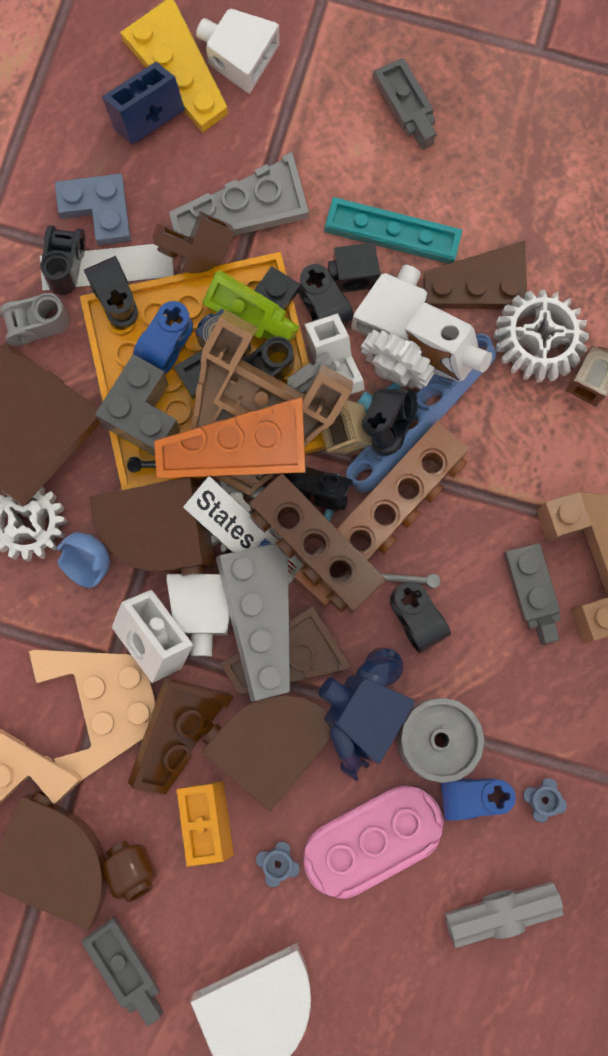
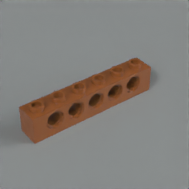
[293,420,470,609]

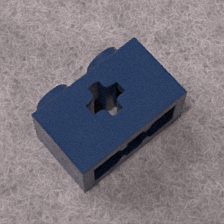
[102,62,185,145]

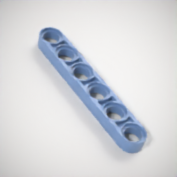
[346,334,496,493]

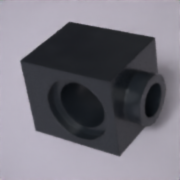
[328,242,380,293]

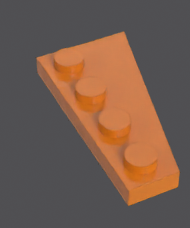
[154,396,306,478]

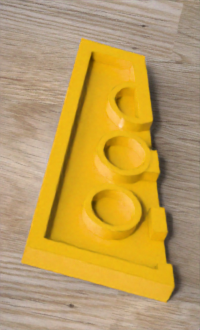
[120,0,228,133]

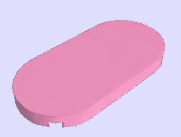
[304,785,444,899]

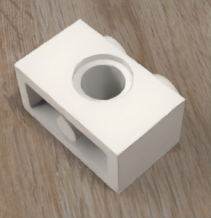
[112,590,193,683]

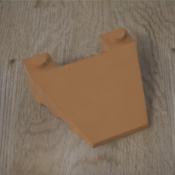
[191,310,353,496]
[536,492,608,644]

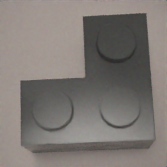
[95,354,181,456]

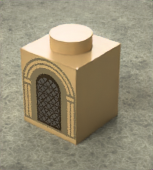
[322,398,373,455]

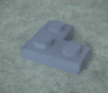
[55,173,131,246]

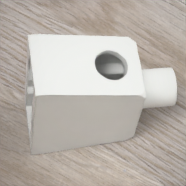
[196,9,279,94]
[351,265,427,340]
[167,574,231,657]

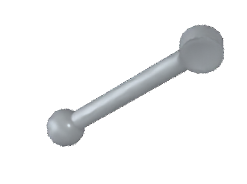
[380,573,441,589]

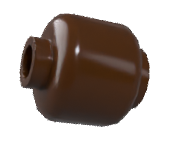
[102,841,157,903]

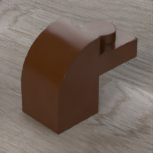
[152,211,235,273]

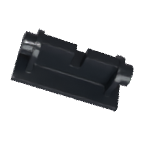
[274,467,353,512]

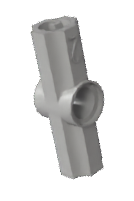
[444,881,564,948]

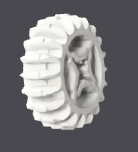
[494,289,589,383]

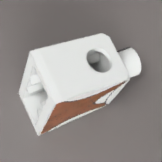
[404,302,492,382]

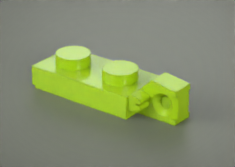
[202,270,299,341]

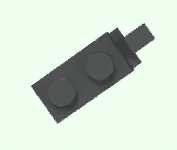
[373,58,437,150]
[504,543,561,645]
[81,916,164,1027]

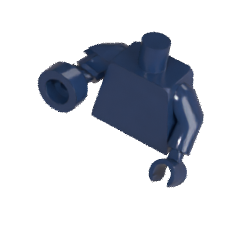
[319,648,416,781]

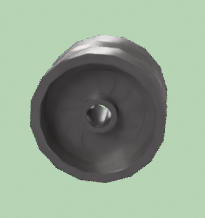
[396,698,485,783]

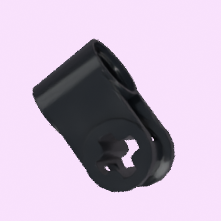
[40,225,86,295]
[83,256,139,328]
[298,264,354,325]
[242,336,295,381]
[361,389,418,456]
[390,582,451,654]

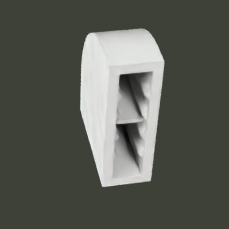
[191,943,311,1056]

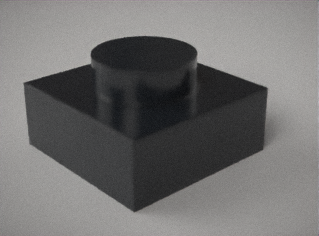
[254,266,300,311]
[174,351,202,400]

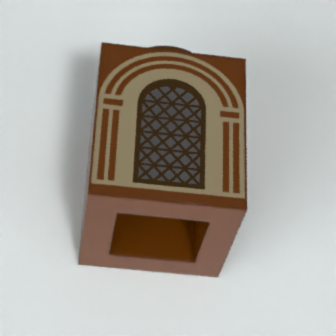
[565,345,608,406]

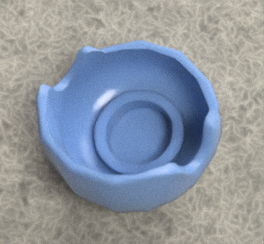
[57,532,110,589]

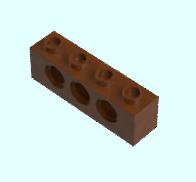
[249,473,386,614]

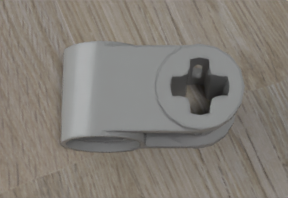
[0,293,71,346]

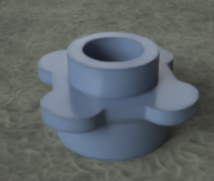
[523,778,567,822]
[256,842,300,887]

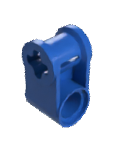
[133,301,193,374]
[441,778,516,820]

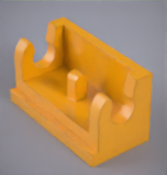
[177,780,234,867]

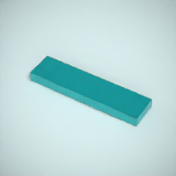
[324,197,463,264]

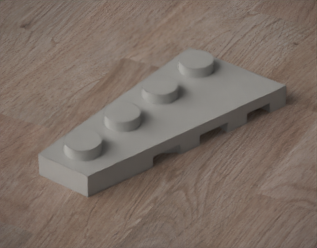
[169,152,309,236]
[216,544,290,702]

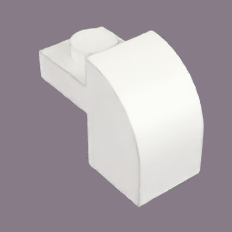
[305,313,365,394]

